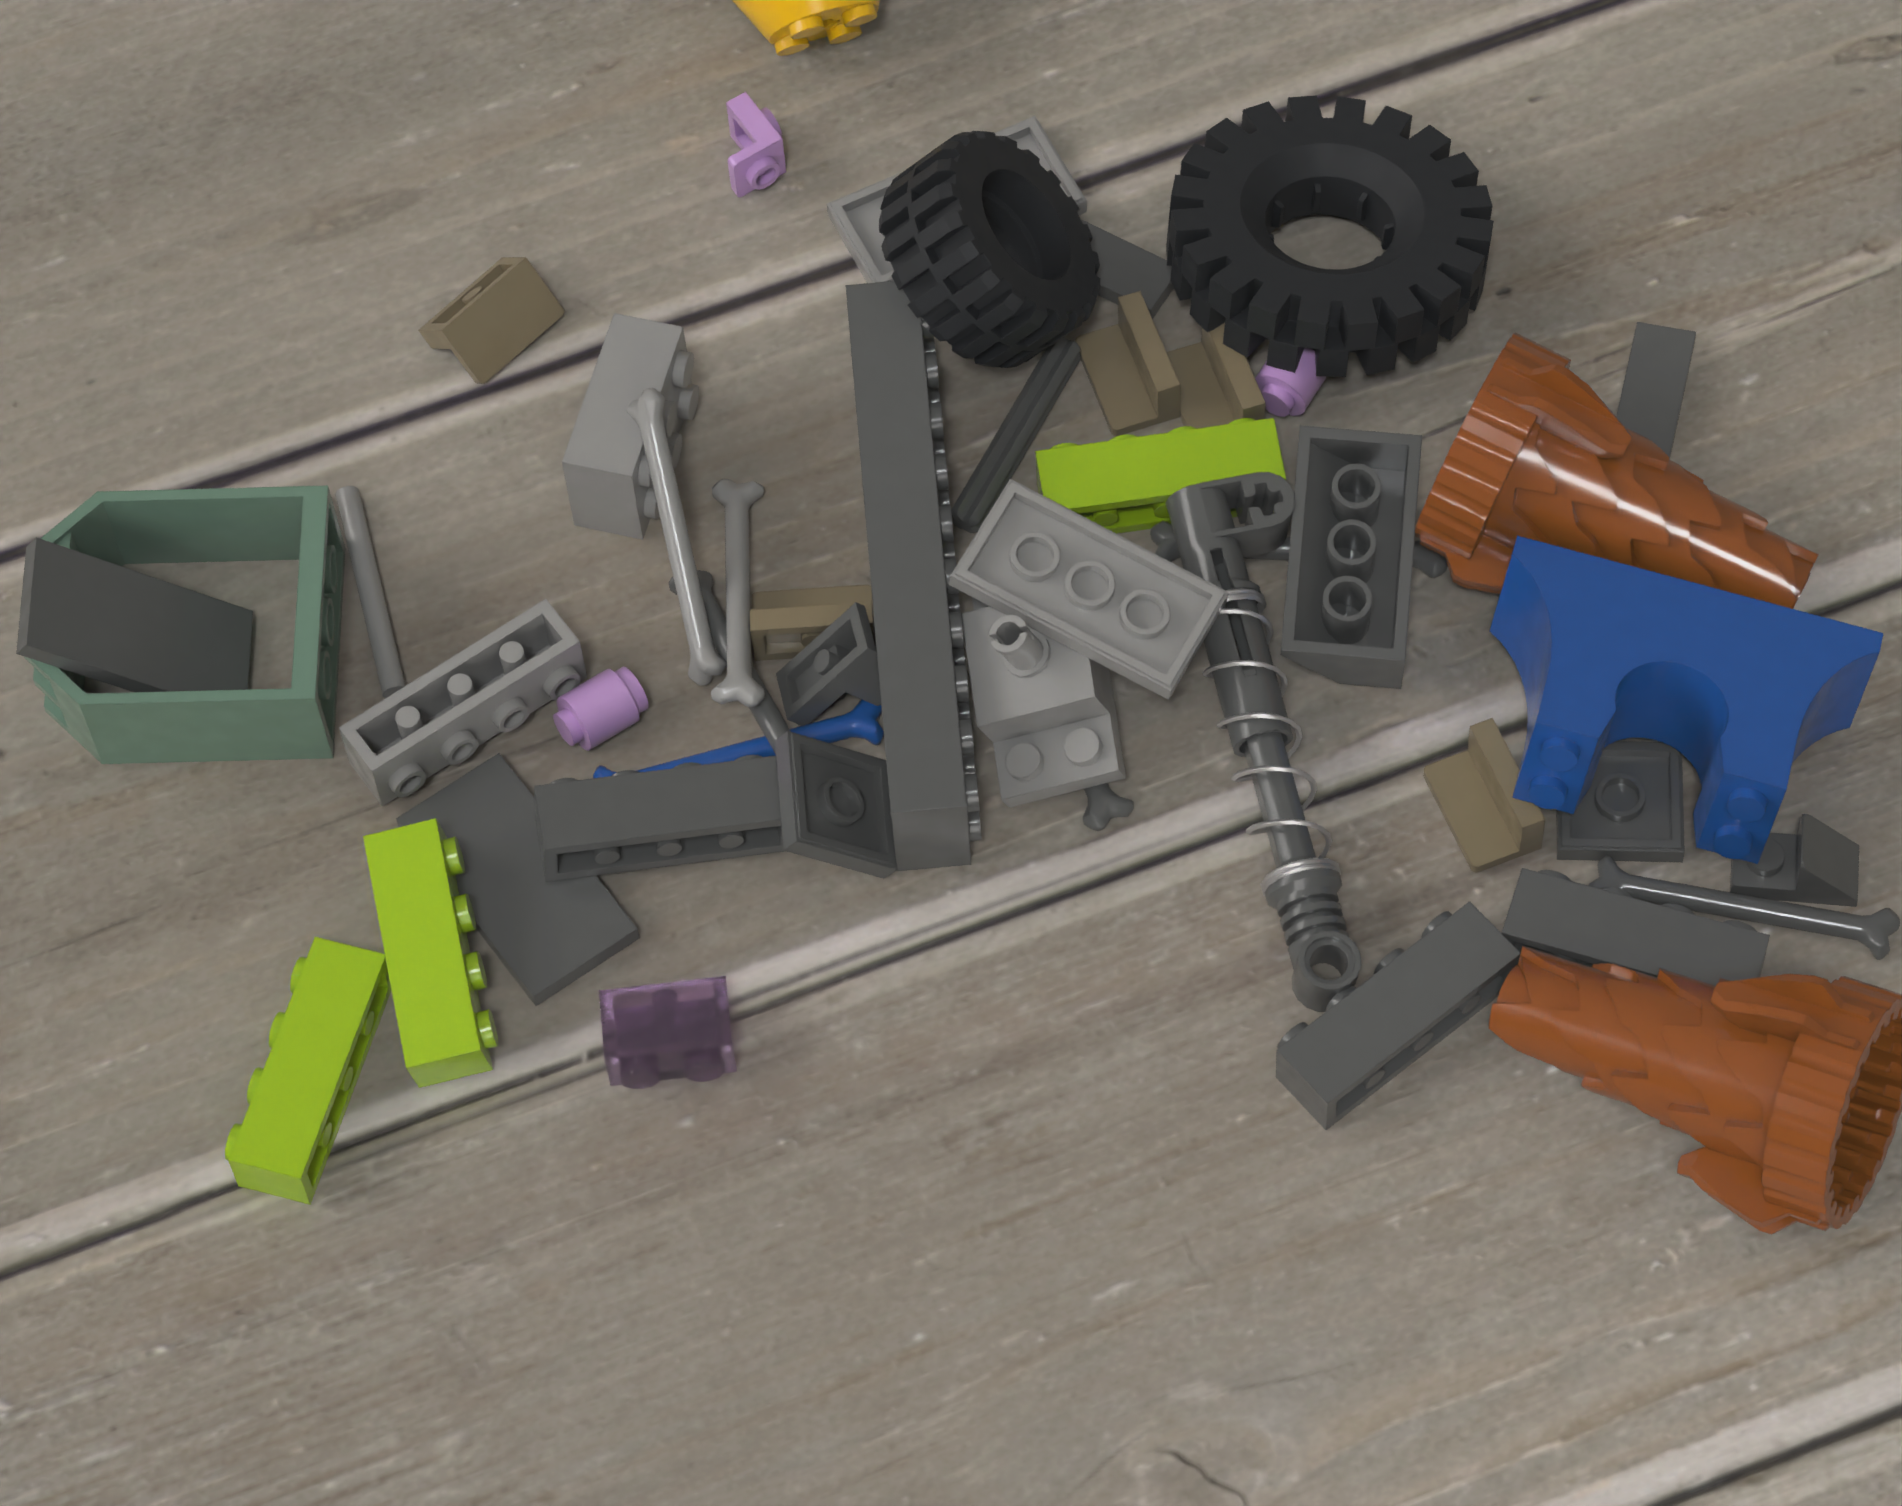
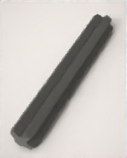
[951,337,1081,533]

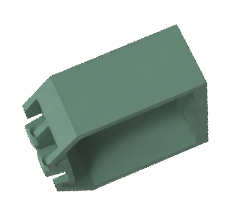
[20,485,346,764]

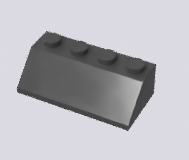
[1280,425,1422,689]

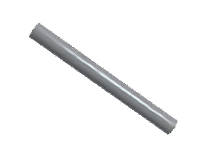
[335,486,406,698]

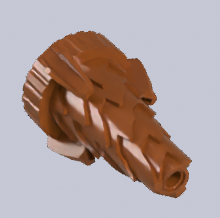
[1415,333,1819,609]
[1489,946,1902,1234]

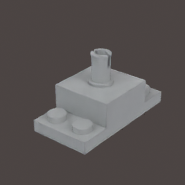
[961,597,1126,808]

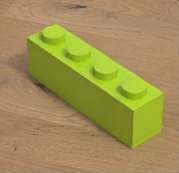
[1035,418,1286,534]
[363,818,499,1088]
[225,937,392,1205]

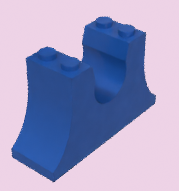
[1490,536,1883,864]

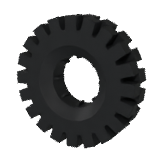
[1166,95,1494,377]

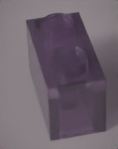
[599,976,737,1089]

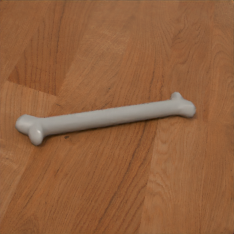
[627,388,727,686]
[711,479,765,707]

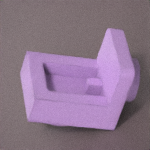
[726,92,786,197]

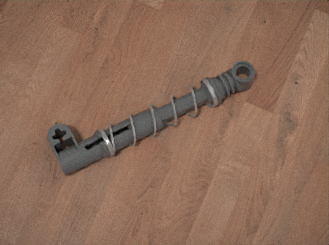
[1166,472,1361,1012]

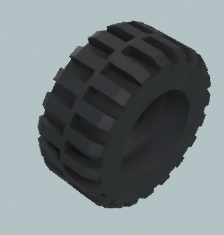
[879,131,1101,368]

